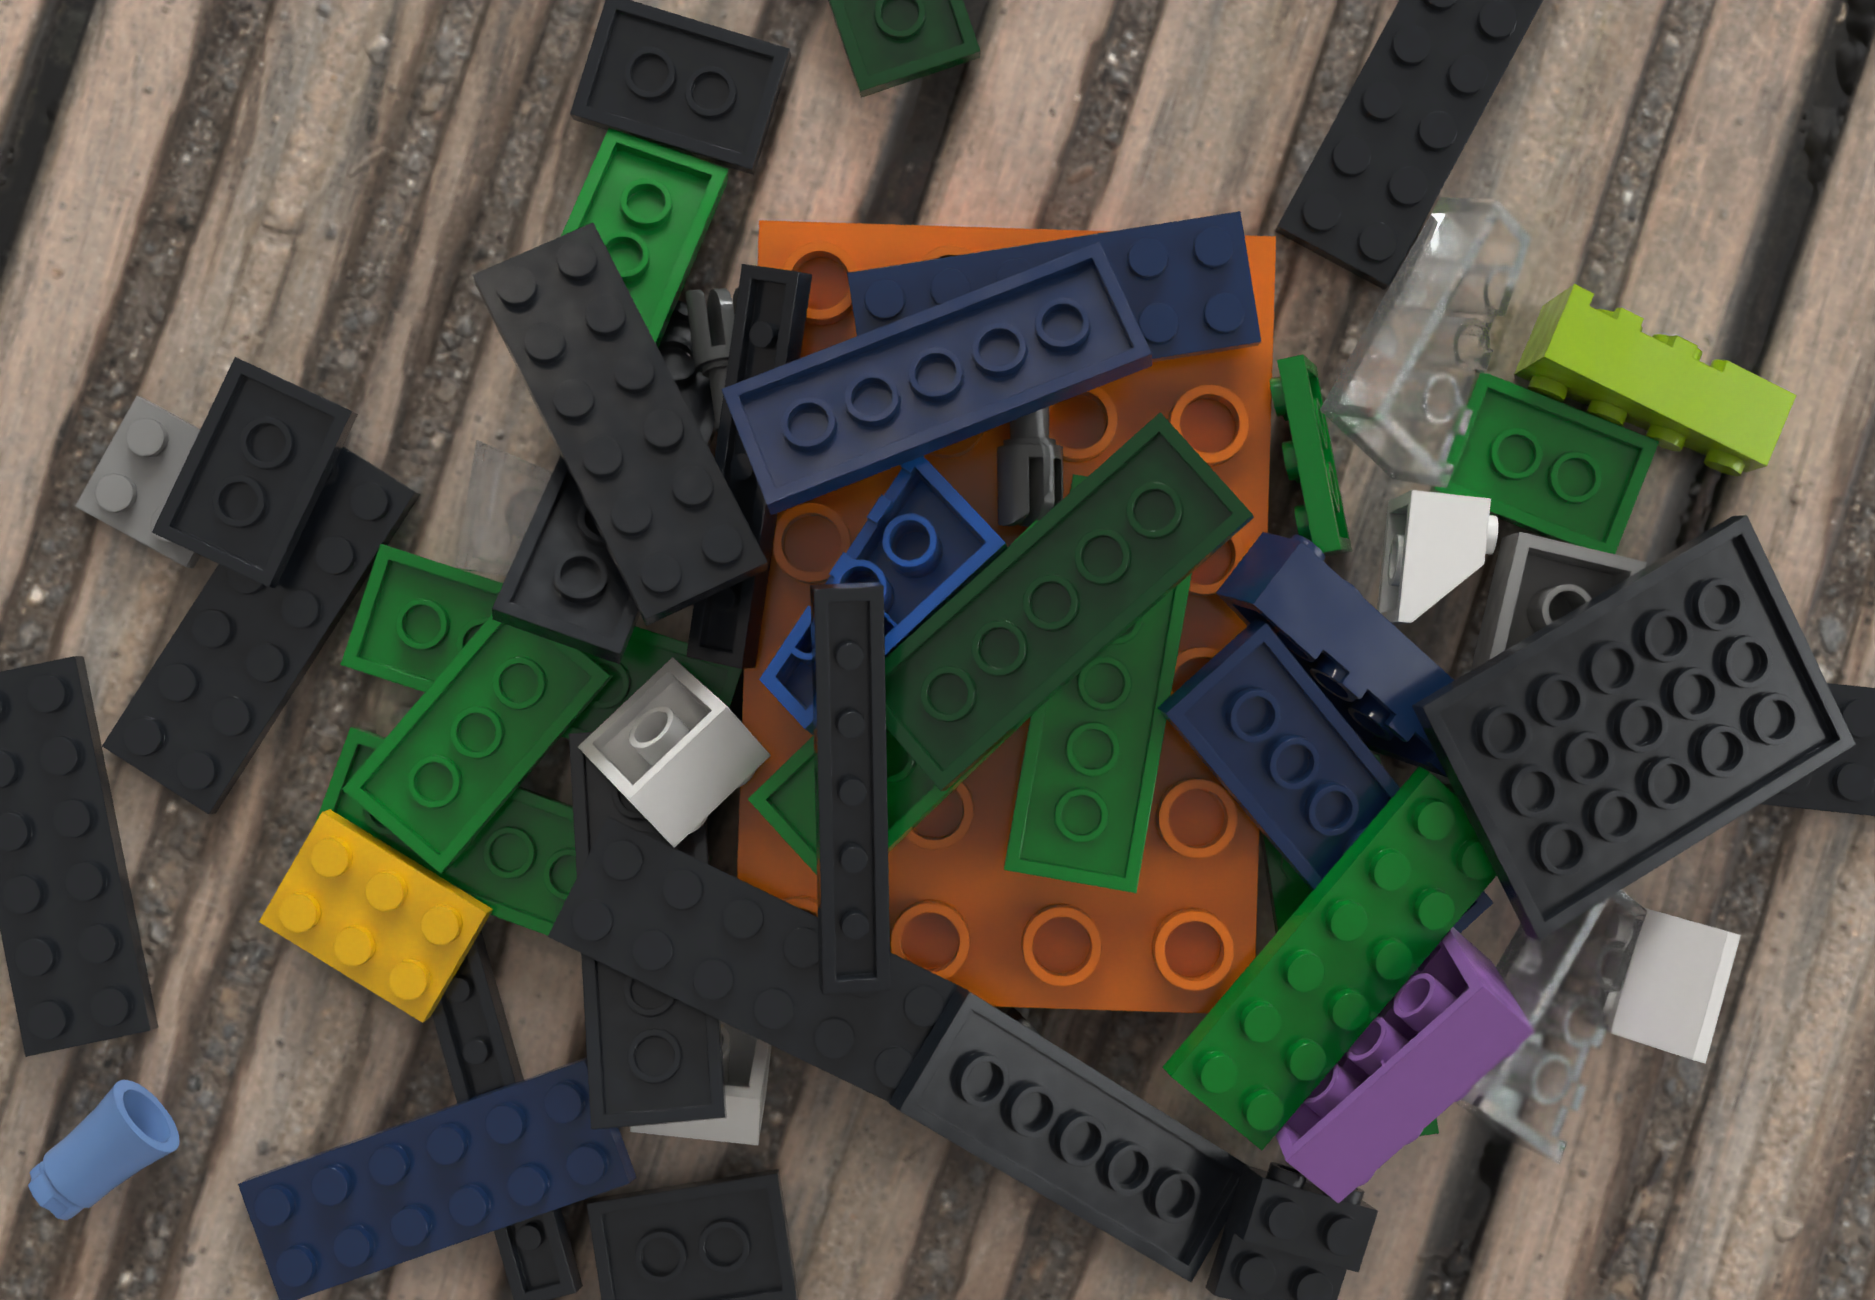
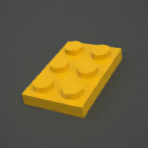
[259,809,493,1023]

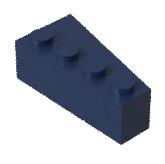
[1216,532,1454,777]

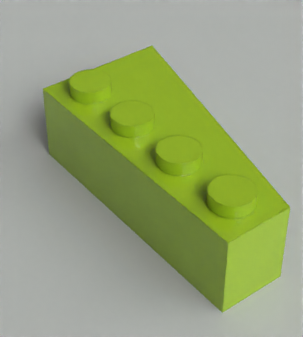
[1514,284,1797,476]

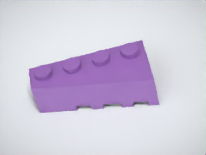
[1276,927,1535,1204]

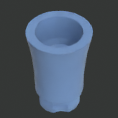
[28,1080,180,1220]

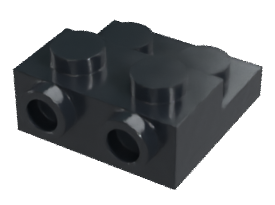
[1205,1162,1378,1300]

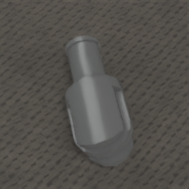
[685,288,738,433]
[997,407,1063,527]

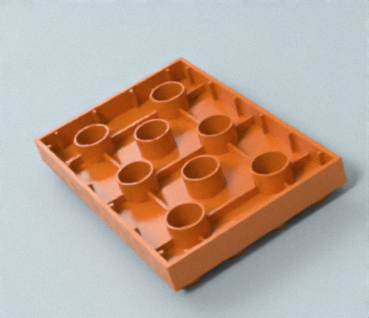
[737,220,1276,1014]

